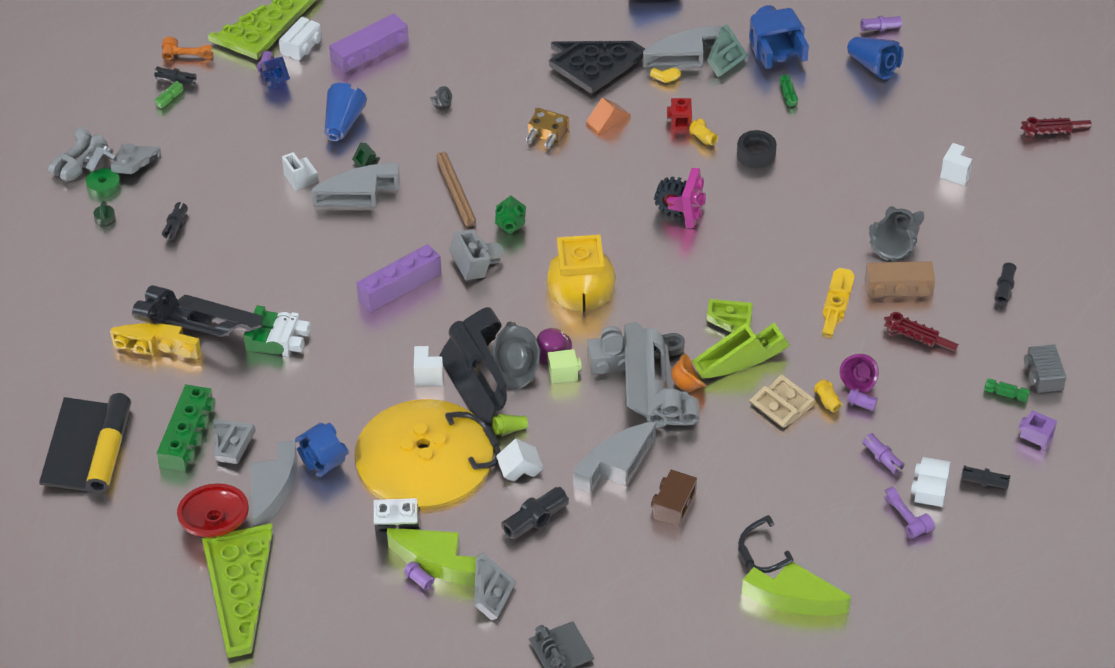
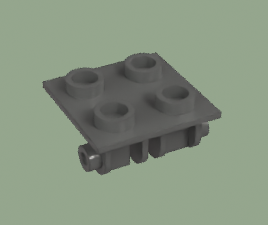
[529,621,594,668]

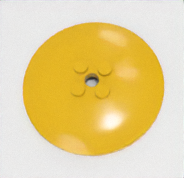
[355,399,493,510]

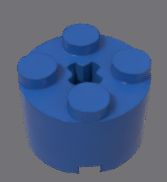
[295,423,349,477]

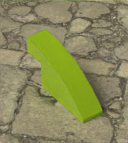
[692,322,791,378]
[387,528,476,587]
[742,562,852,616]

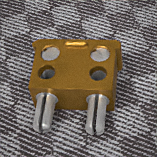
[525,108,569,149]

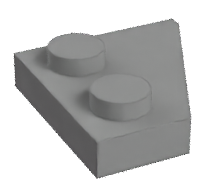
[111,144,161,174]
[213,419,256,464]
[474,553,516,620]

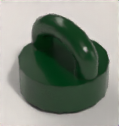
[93,201,115,225]

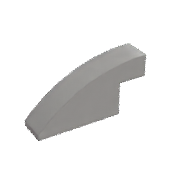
[643,26,721,69]
[312,163,400,207]
[573,421,656,492]
[250,440,297,527]

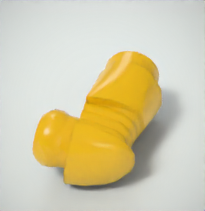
[689,118,718,146]
[813,379,842,413]

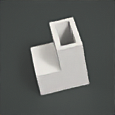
[940,143,973,186]
[282,152,319,191]
[414,346,443,386]
[496,438,544,482]

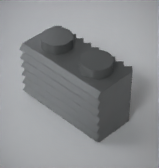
[1024,344,1066,393]

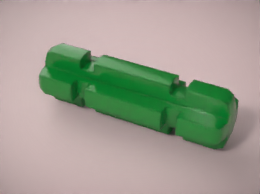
[780,74,798,107]
[984,378,1030,402]

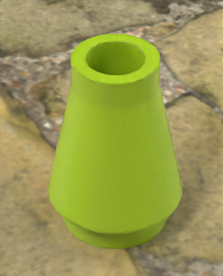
[493,414,528,437]

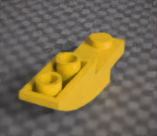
[110,323,201,360]

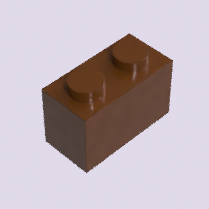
[651,469,697,527]

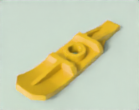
[822,268,855,337]

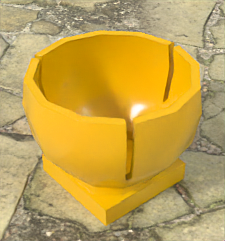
[546,234,616,312]

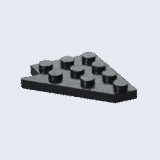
[549,41,645,94]

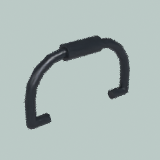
[445,411,501,470]
[738,515,794,573]

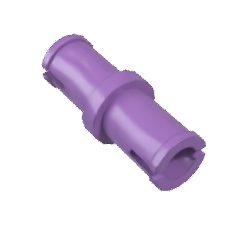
[860,16,902,32]
[862,433,905,475]

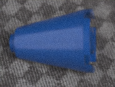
[847,37,904,80]
[324,82,367,141]

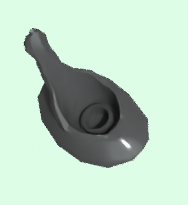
[493,321,540,389]

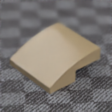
[749,374,816,428]

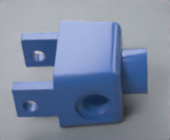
[749,5,809,69]

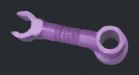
[884,486,935,538]

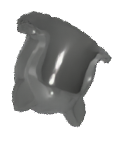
[869,206,924,262]

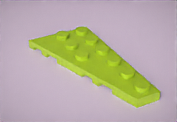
[208,0,316,60]
[202,523,273,658]

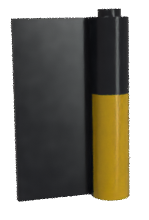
[39,393,132,493]

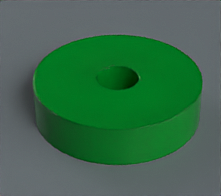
[86,168,120,197]

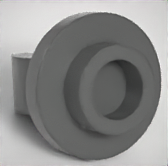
[430,86,452,107]

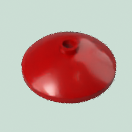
[177,483,249,537]

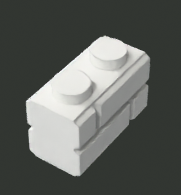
[279,17,322,61]

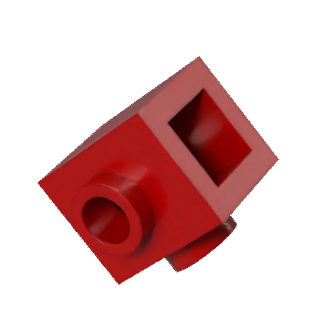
[667,98,692,130]

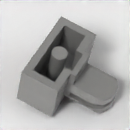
[449,229,503,280]
[587,326,626,374]

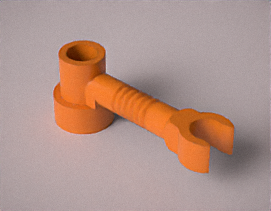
[161,36,213,60]

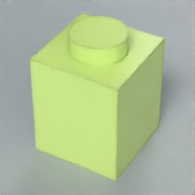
[548,349,582,384]

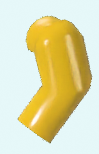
[650,68,681,84]

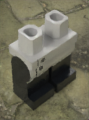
[374,498,421,534]

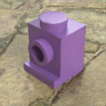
[1018,410,1057,451]

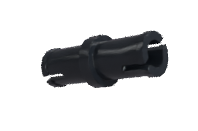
[154,66,197,86]
[162,202,188,240]
[995,262,1017,304]
[961,465,1010,490]

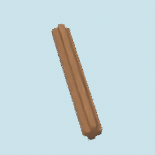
[436,151,476,227]

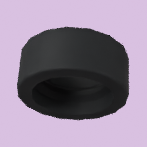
[737,130,777,168]

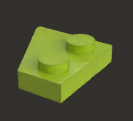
[707,299,753,333]

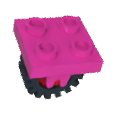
[654,168,706,228]

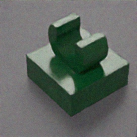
[352,142,380,167]

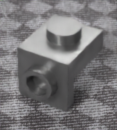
[83,145,116,172]

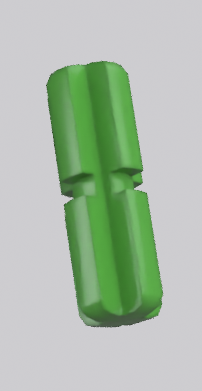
[154,81,184,108]

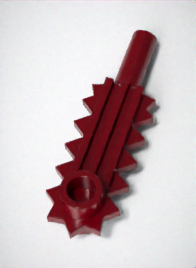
[1020,117,1092,137]
[884,312,959,352]

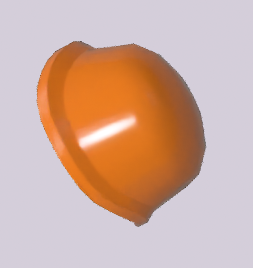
[671,354,706,392]

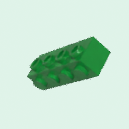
[156,384,216,472]

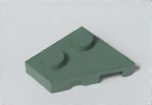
[707,24,748,77]

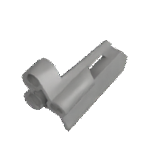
[624,322,700,427]

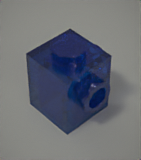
[260,56,290,89]

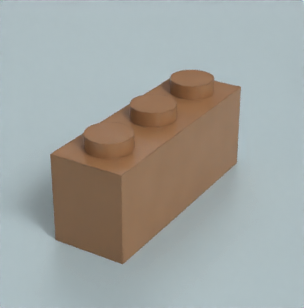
[865,261,935,297]

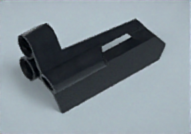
[132,285,263,337]
[439,307,507,424]

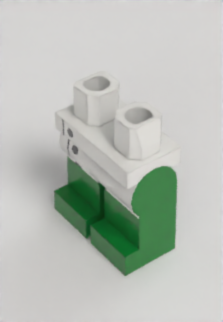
[243,305,311,357]

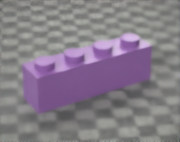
[329,13,409,73]
[356,244,442,313]

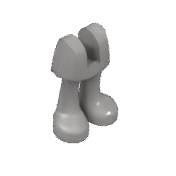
[48,126,108,182]

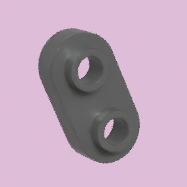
[654,333,685,360]

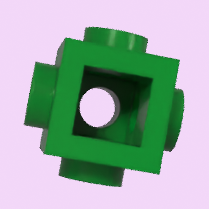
[495,195,526,234]

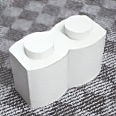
[911,457,951,507]

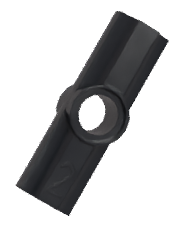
[501,487,569,540]

